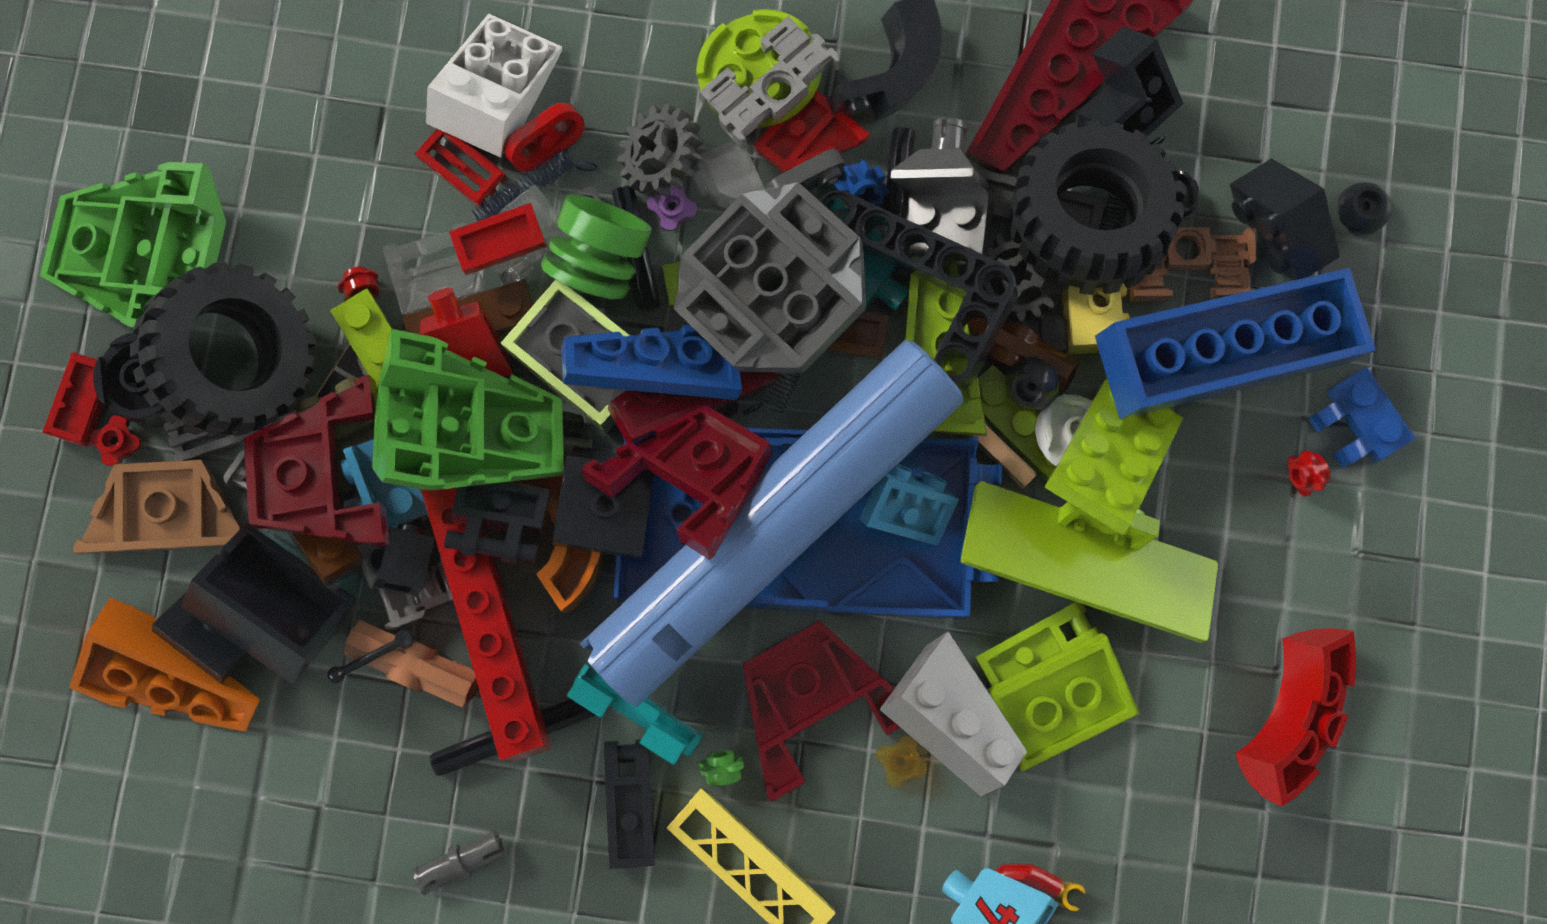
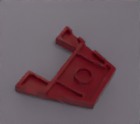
[244,375,389,547]
[581,405,772,560]
[742,620,901,802]

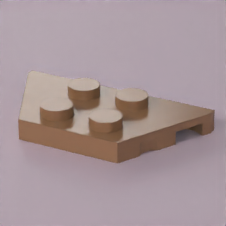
[73,460,241,555]

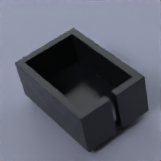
[181,522,357,685]

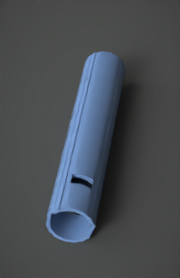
[580,340,963,707]

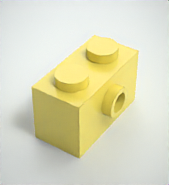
[1061,283,1130,355]

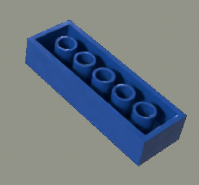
[1095,268,1376,419]

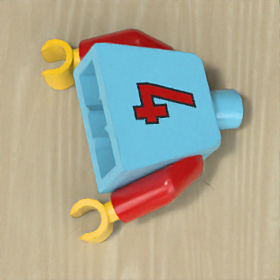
[942,864,1086,924]

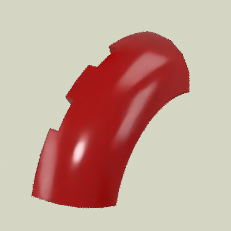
[1235,628,1356,806]

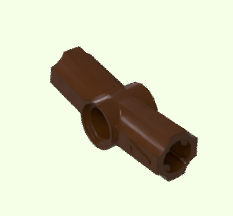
[968,318,1080,395]

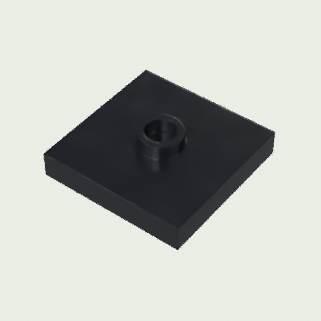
[551,455,654,560]
[152,578,250,684]

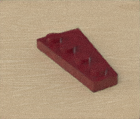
[608,371,779,444]

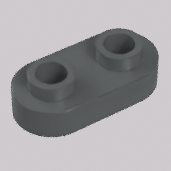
[764,149,846,191]

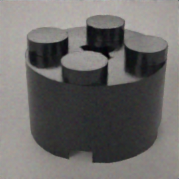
[93,332,168,428]

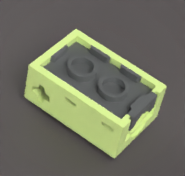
[501,280,630,434]

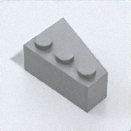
[880,631,1027,796]

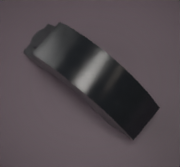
[827,0,942,121]

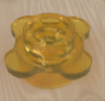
[876,736,927,788]

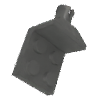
[891,118,995,282]

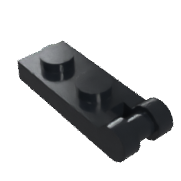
[604,739,656,869]

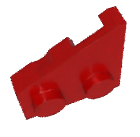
[754,91,870,173]

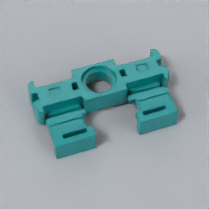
[567,662,704,765]

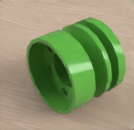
[541,194,652,300]

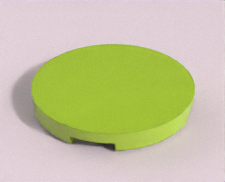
[696,9,822,128]

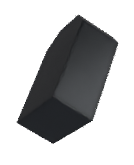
[1039,314,1069,354]

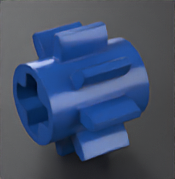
[834,159,890,210]

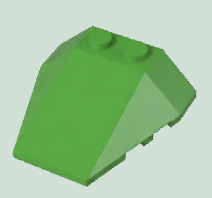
[40,162,226,328]
[372,329,564,491]

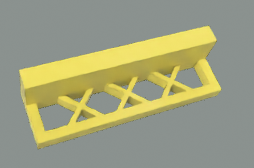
[667,787,836,924]

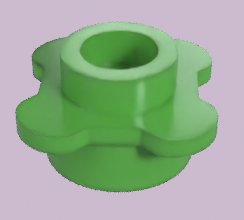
[699,750,744,786]

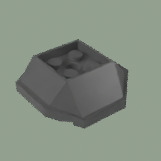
[674,182,866,373]

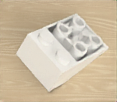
[426,14,562,158]

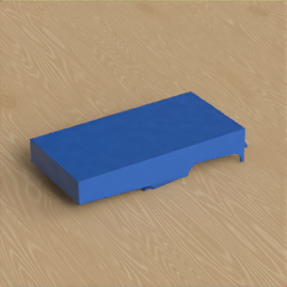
[614,428,1002,620]

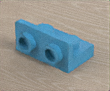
[341,439,428,528]
[859,463,959,546]

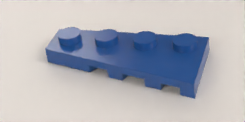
[561,325,742,400]

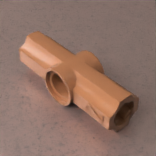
[343,620,478,708]

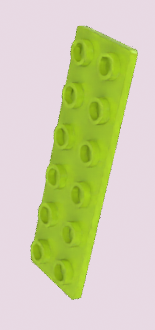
[961,481,1218,643]

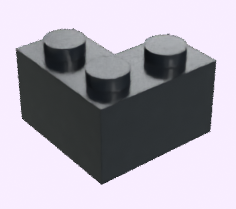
[1077,26,1184,136]
[1230,158,1340,280]

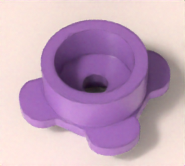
[647,185,697,231]

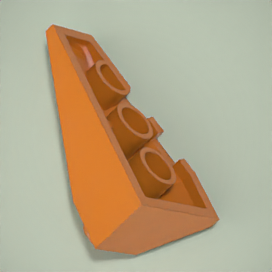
[69,597,260,732]

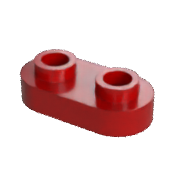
[505,103,585,172]

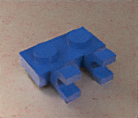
[1308,367,1416,469]

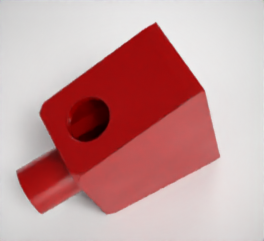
[420,288,513,377]

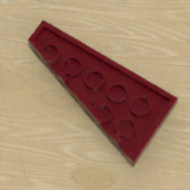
[965,0,1194,175]

